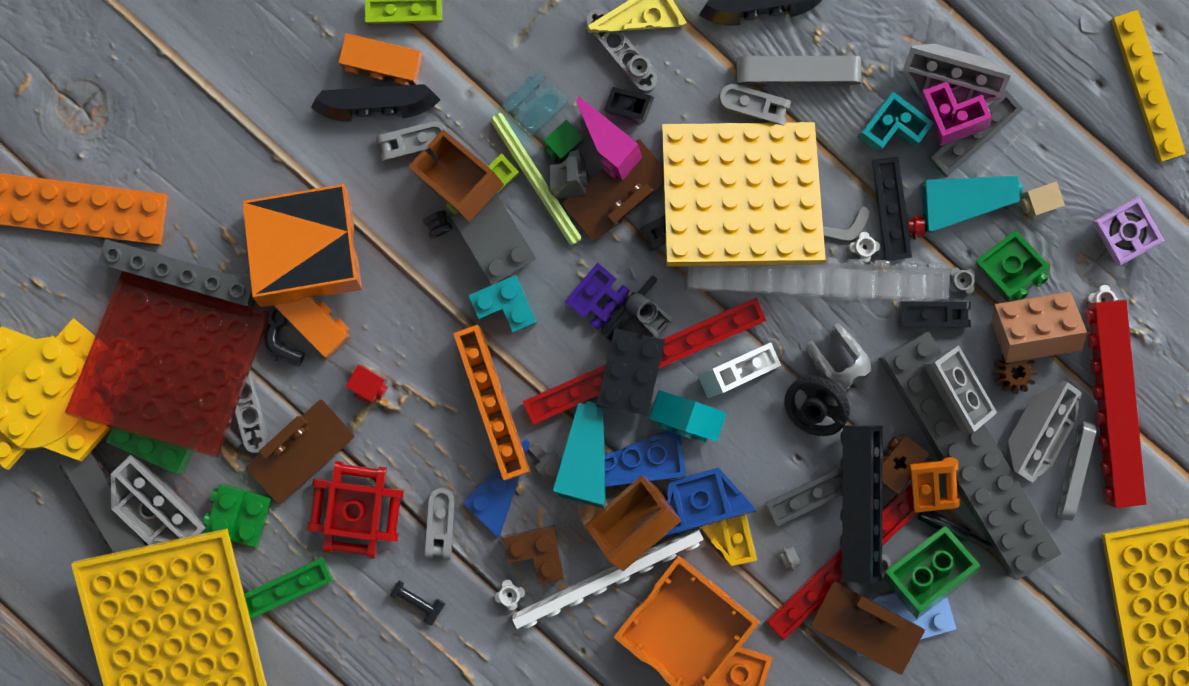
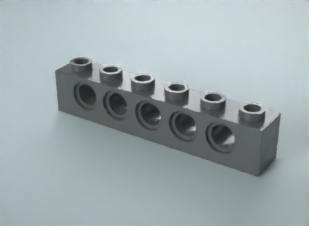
[98,239,255,307]

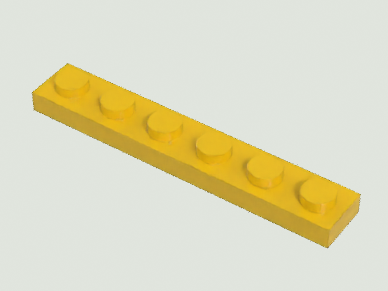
[1111,10,1186,163]

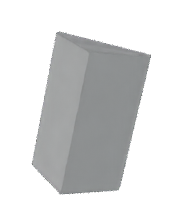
[923,345,997,434]

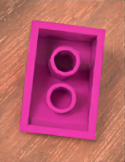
[576,97,642,181]

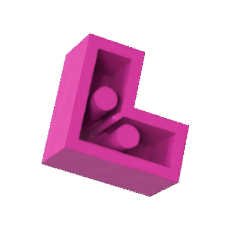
[921,81,992,146]

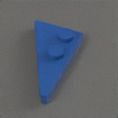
[463,439,530,537]

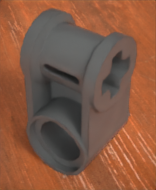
[626,293,674,338]

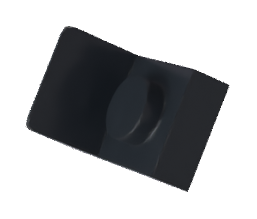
[604,87,654,125]

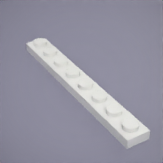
[512,528,703,629]

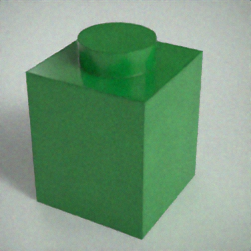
[544,119,584,162]

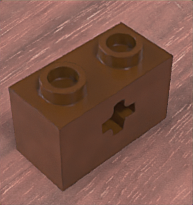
[882,434,930,495]

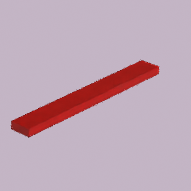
[765,481,918,641]

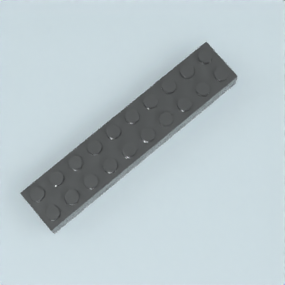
[879,331,1062,580]

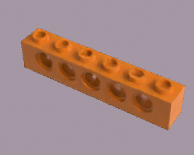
[453,325,531,481]

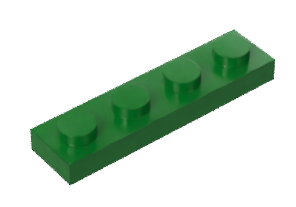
[244,557,334,619]

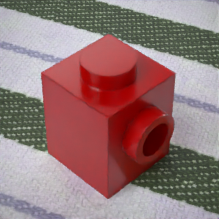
[346,364,388,404]

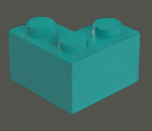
[857,92,934,152]
[469,275,537,333]
[649,390,727,443]

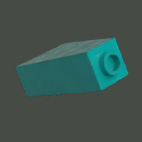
[921,176,1023,233]
[553,402,606,509]

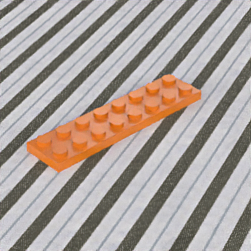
[0,173,168,245]

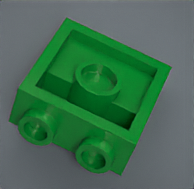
[976,230,1050,302]
[203,483,273,548]

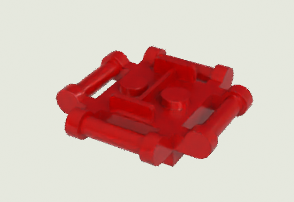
[306,461,404,559]

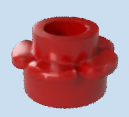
[908,215,925,240]

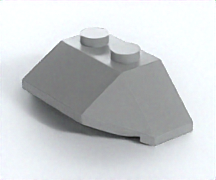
[903,44,1011,104]
[1008,381,1082,483]
[111,455,206,545]

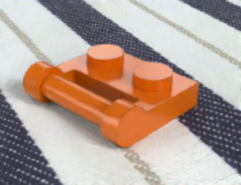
[910,457,961,512]

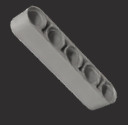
[737,56,861,86]

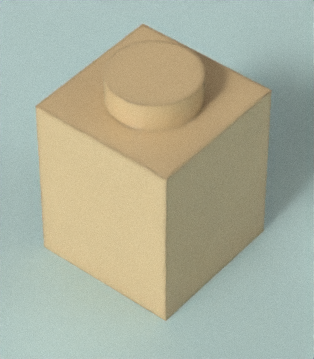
[1020,181,1065,218]

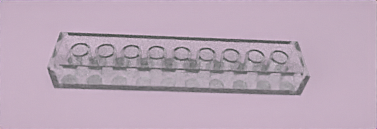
[684,258,950,302]

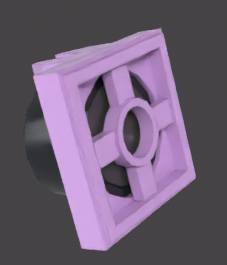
[1092,196,1165,266]

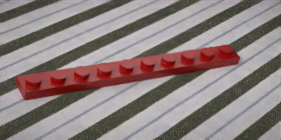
[523,298,767,425]

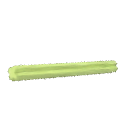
[490,113,581,245]

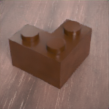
[503,525,564,584]

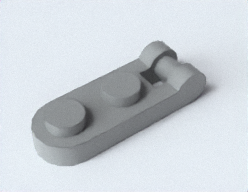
[719,84,791,126]
[376,121,448,162]
[425,487,455,560]

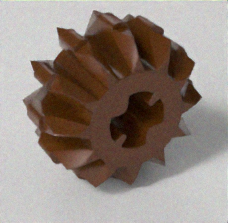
[992,354,1038,394]

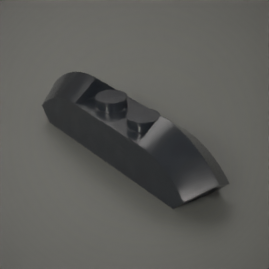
[699,0,822,26]
[311,84,441,122]

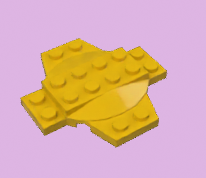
[0,318,116,470]

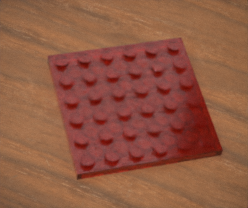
[65,271,269,458]

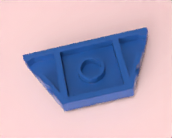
[662,467,756,538]

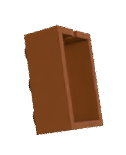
[408,129,504,222]
[585,475,682,571]

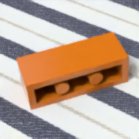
[338,33,423,86]
[274,296,351,358]

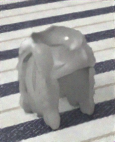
[807,323,871,392]

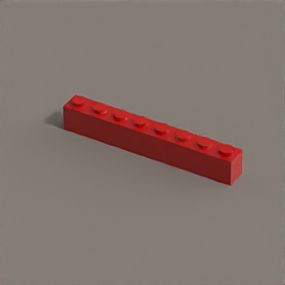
[1085,300,1147,508]

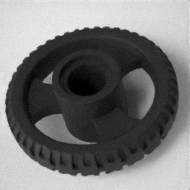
[784,375,850,437]

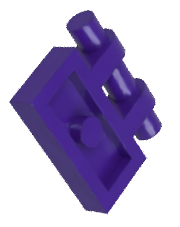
[565,263,630,330]

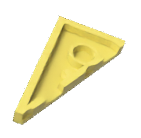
[586,0,687,33]

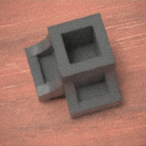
[550,150,590,199]

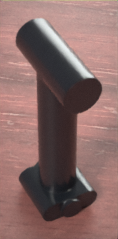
[390,580,446,626]

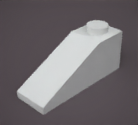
[697,343,781,398]

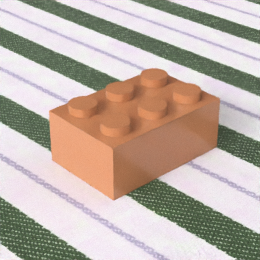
[991,292,1087,363]

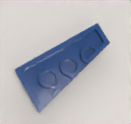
[605,428,686,488]

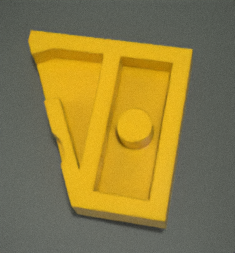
[700,515,757,566]

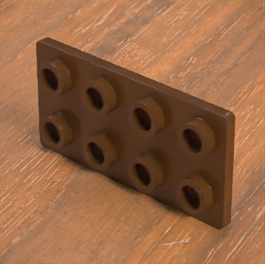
[562,139,664,242]
[246,400,355,504]
[810,581,925,675]

